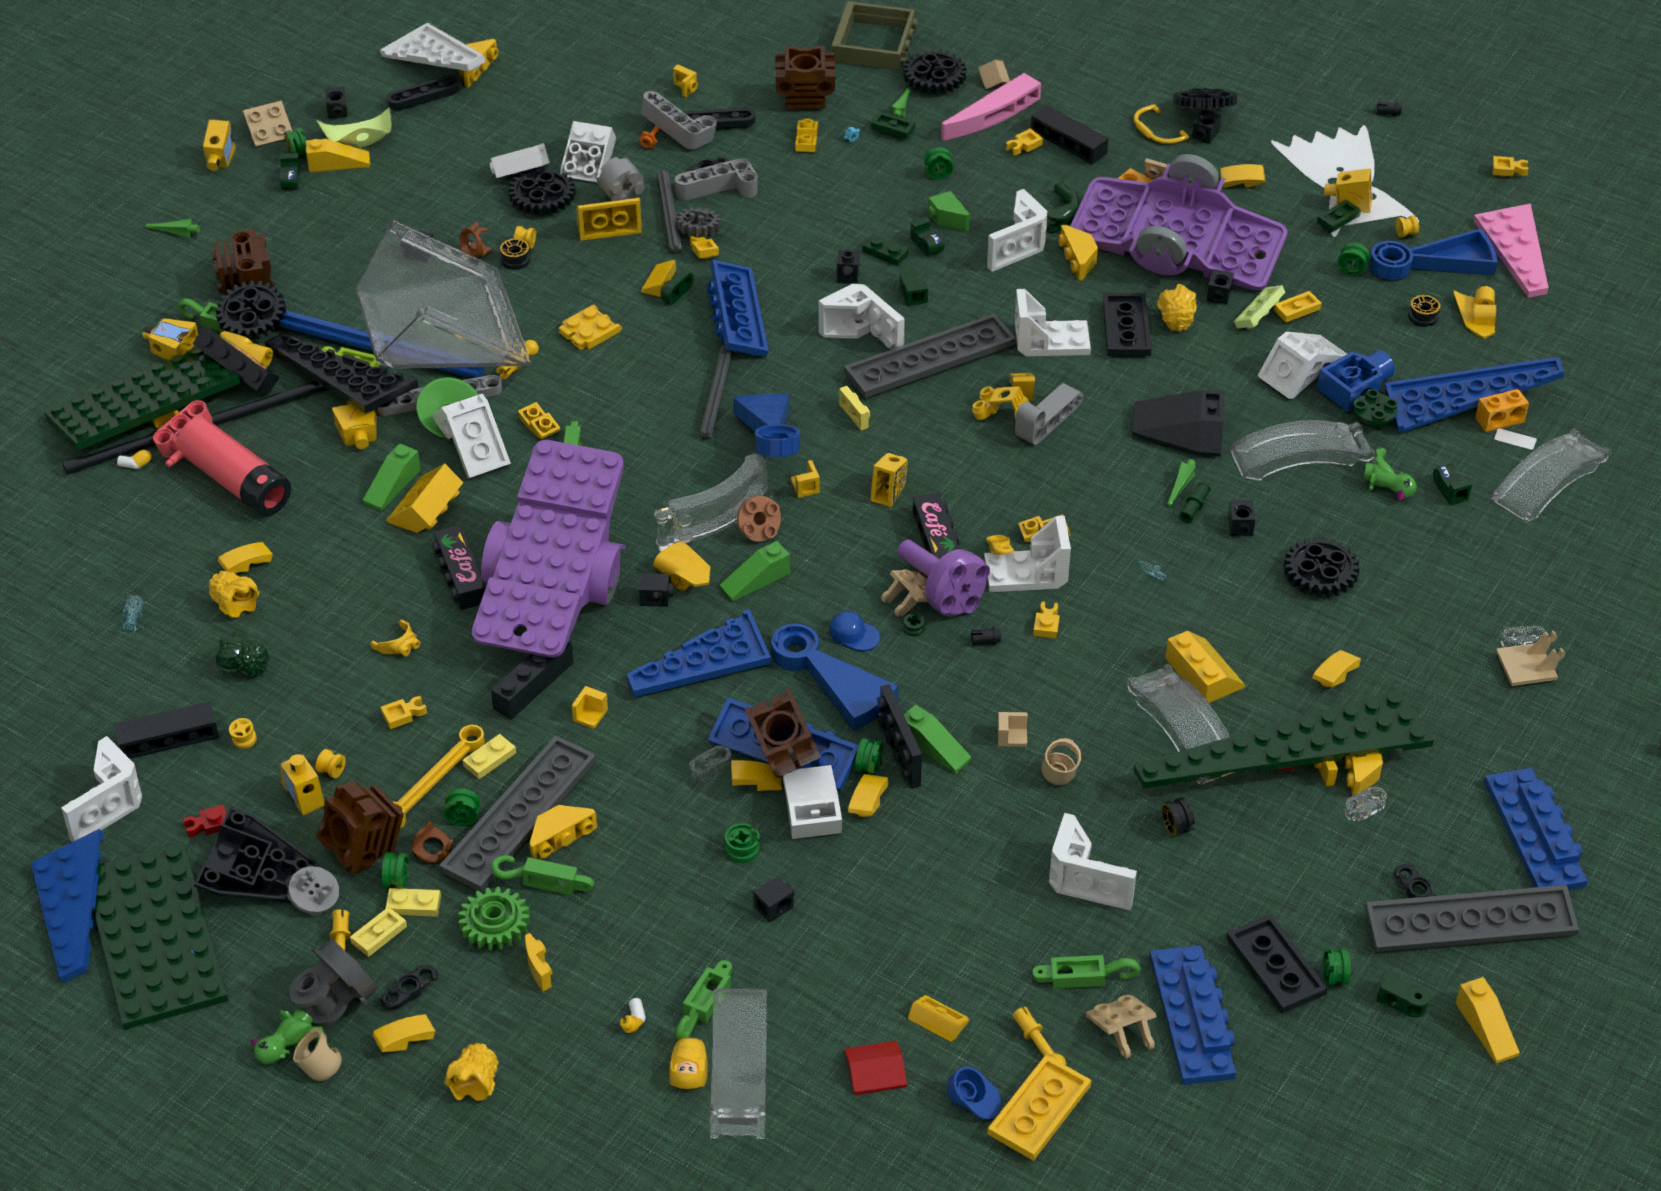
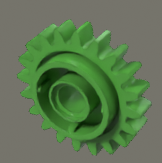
[458,887,530,951]

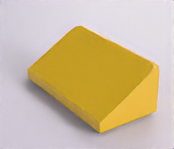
[641,260,676,297]
[908,995,969,1042]

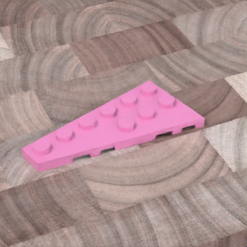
[1473,203,1548,298]

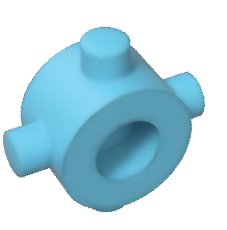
[844,127,860,141]

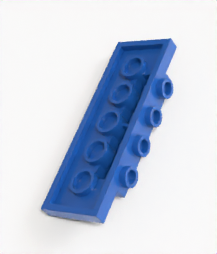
[707,260,769,357]
[707,697,859,792]
[1484,768,1588,890]
[1150,945,1236,1085]

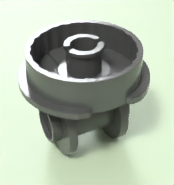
[289,938,378,1026]

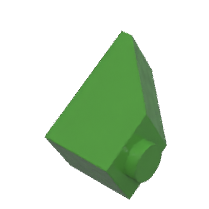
[927,191,970,231]

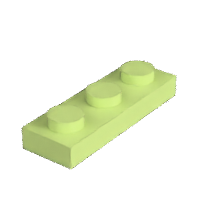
[1234,285,1285,329]

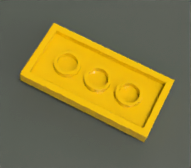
[987,1055,1092,1161]

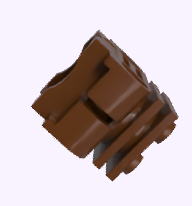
[775,46,835,110]
[211,229,274,296]
[744,688,821,778]
[316,781,404,875]

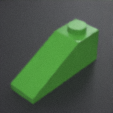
[363,443,421,511]
[719,541,790,602]
[904,704,971,774]

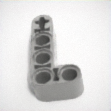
[641,91,717,149]
[675,159,758,201]
[1015,383,1083,445]

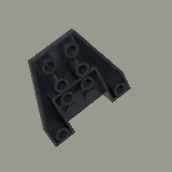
[1132,390,1224,456]
[194,807,316,903]

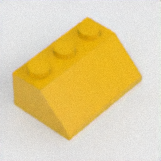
[576,198,642,241]
[386,463,463,533]
[1165,631,1245,705]

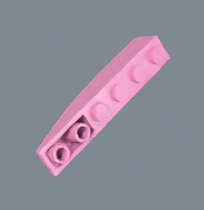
[941,73,1041,141]

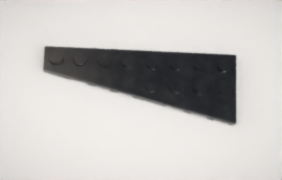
[265,333,419,413]

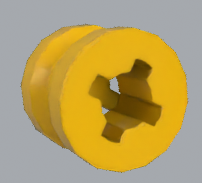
[1396,215,1419,238]
[514,226,536,249]
[229,718,257,749]
[316,749,346,778]

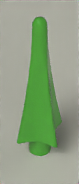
[891,88,910,119]
[145,219,200,238]
[1167,459,1196,507]

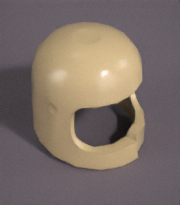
[1041,738,1081,785]
[293,1028,342,1081]

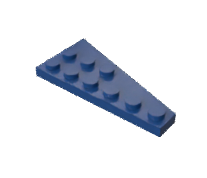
[627,609,771,697]
[31,829,104,983]

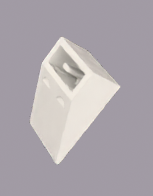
[560,121,616,183]
[782,765,842,839]

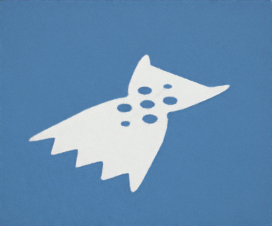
[1271,125,1419,237]

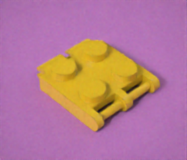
[559,305,622,350]

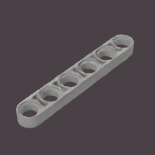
[375,375,502,416]

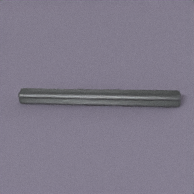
[657,169,682,254]
[700,346,732,439]

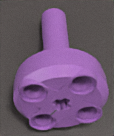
[897,540,990,617]

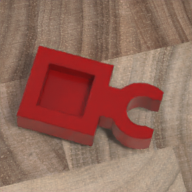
[183,804,227,837]

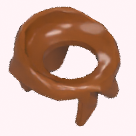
[459,222,492,259]
[411,821,454,864]

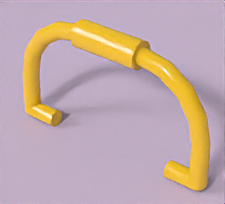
[1134,104,1189,144]

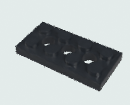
[1103,293,1151,356]
[877,684,922,789]
[1226,914,1328,1014]

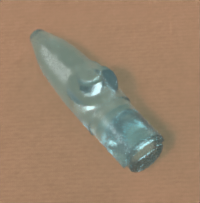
[1137,559,1167,582]

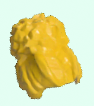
[1157,284,1197,332]
[209,571,260,618]
[444,1043,498,1101]

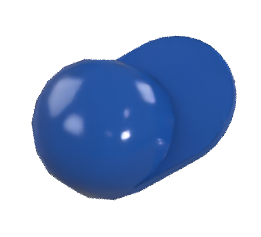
[830,611,880,652]
[946,1066,1001,1120]

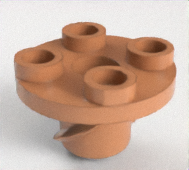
[737,496,781,542]

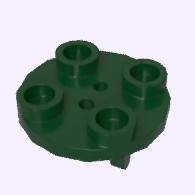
[1353,389,1398,430]

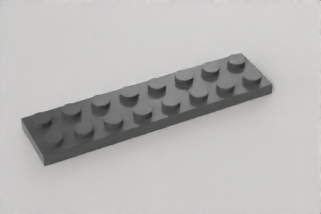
[844,313,1016,398]
[439,735,596,892]
[1365,885,1579,952]

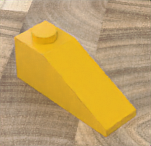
[306,139,370,172]
[1456,977,1520,1064]

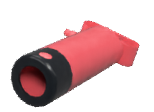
[153,400,292,516]

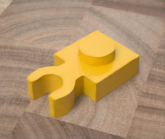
[1006,129,1043,156]
[1492,156,1529,176]
[690,235,719,259]
[1033,601,1060,639]
[380,696,427,729]

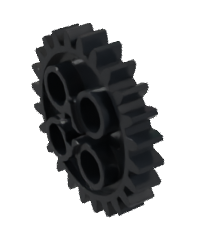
[903,49,966,95]
[1173,88,1237,110]
[509,167,576,216]
[215,280,286,341]
[1283,537,1360,598]

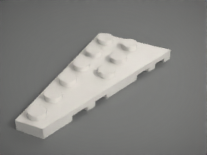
[380,23,486,71]

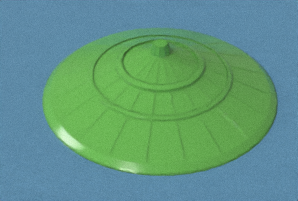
[416,377,478,438]

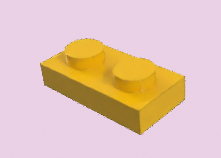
[1274,291,1322,323]

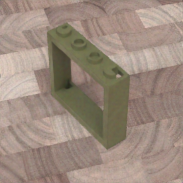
[832,1,918,70]

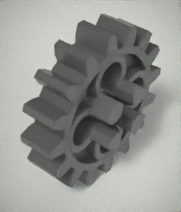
[676,207,721,238]

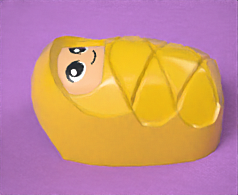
[669,1038,708,1089]

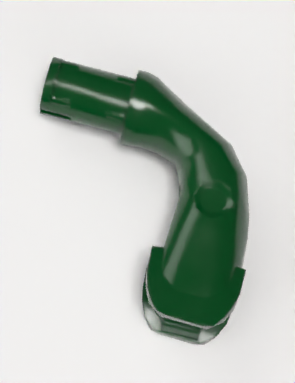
[1046,181,1080,233]

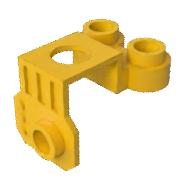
[972,386,1031,420]

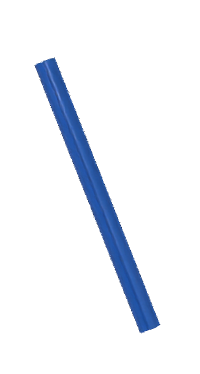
[260,310,485,378]

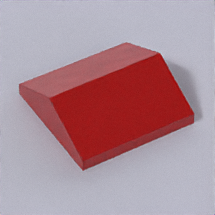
[844,1041,907,1095]

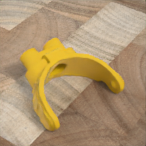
[370,620,421,656]

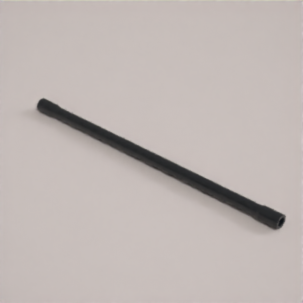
[62,381,328,474]

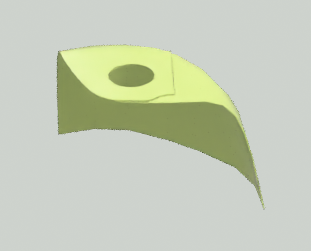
[317,108,391,148]

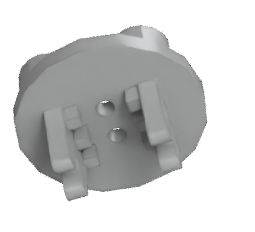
[287,866,339,917]

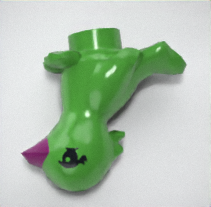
[1364,448,1417,502]
[251,1010,327,1065]

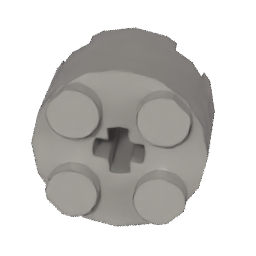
[596,157,645,201]

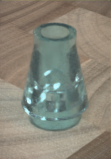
[122,595,146,632]

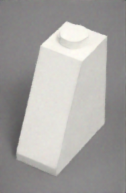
[490,143,549,178]

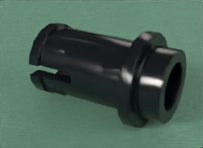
[1376,101,1402,117]
[971,626,1001,645]

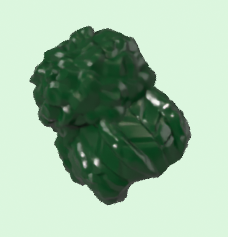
[216,631,269,678]

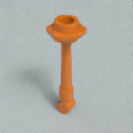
[638,126,660,149]

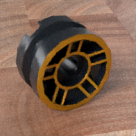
[500,238,530,270]
[1408,295,1440,327]
[1161,797,1195,836]

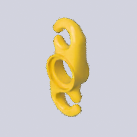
[986,535,1014,555]

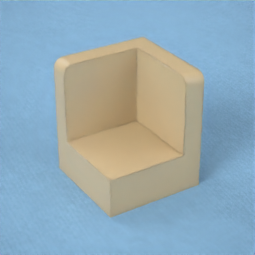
[978,60,1010,89]
[997,712,1028,747]

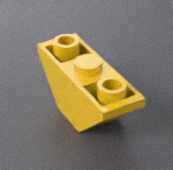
[458,39,498,87]
[1058,225,1098,281]
[1344,751,1383,798]
[530,805,597,860]

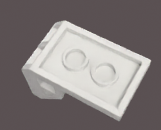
[987,189,1047,272]
[819,284,905,349]
[1014,289,1091,356]
[1258,332,1347,399]
[432,394,511,479]
[984,516,1071,592]
[61,736,142,842]
[1049,813,1137,911]

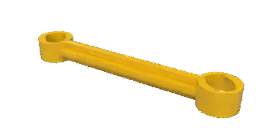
[393,725,485,828]

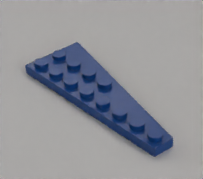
[1385,357,1564,433]

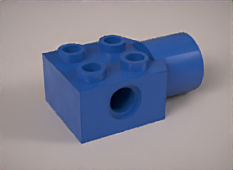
[1317,350,1395,412]

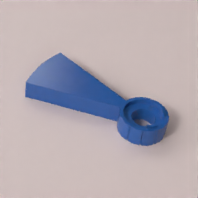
[1369,228,1498,280]
[733,394,800,457]
[771,623,898,731]

